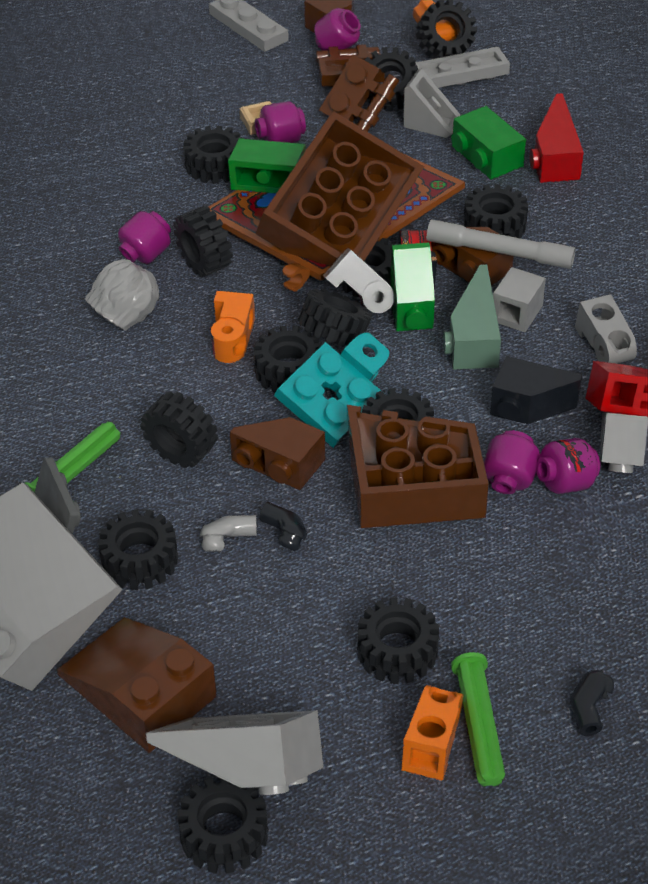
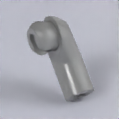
[199,515,257,552]

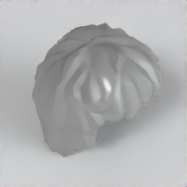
[85,259,159,331]

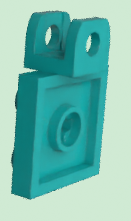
[274,333,389,448]

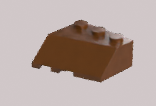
[347,405,489,528]

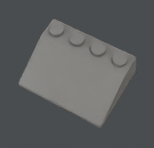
[0,483,123,691]

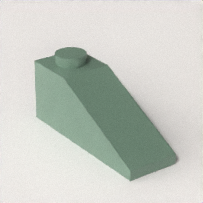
[443,264,501,370]

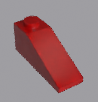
[530,93,584,183]
[585,361,648,417]

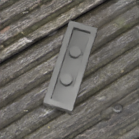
[209,0,289,52]
[416,47,510,88]

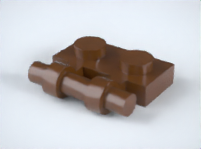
[316,44,385,87]
[319,54,399,132]

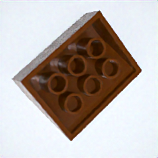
[255,111,424,266]

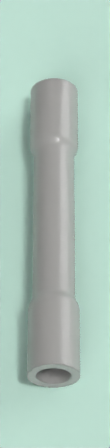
[426,219,576,269]

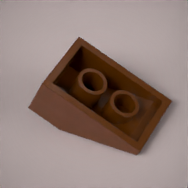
[57,617,217,753]

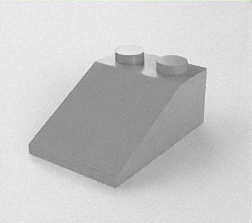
[146,710,324,795]

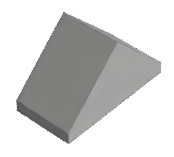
[404,68,461,138]

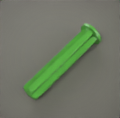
[25,422,120,492]
[451,652,505,787]

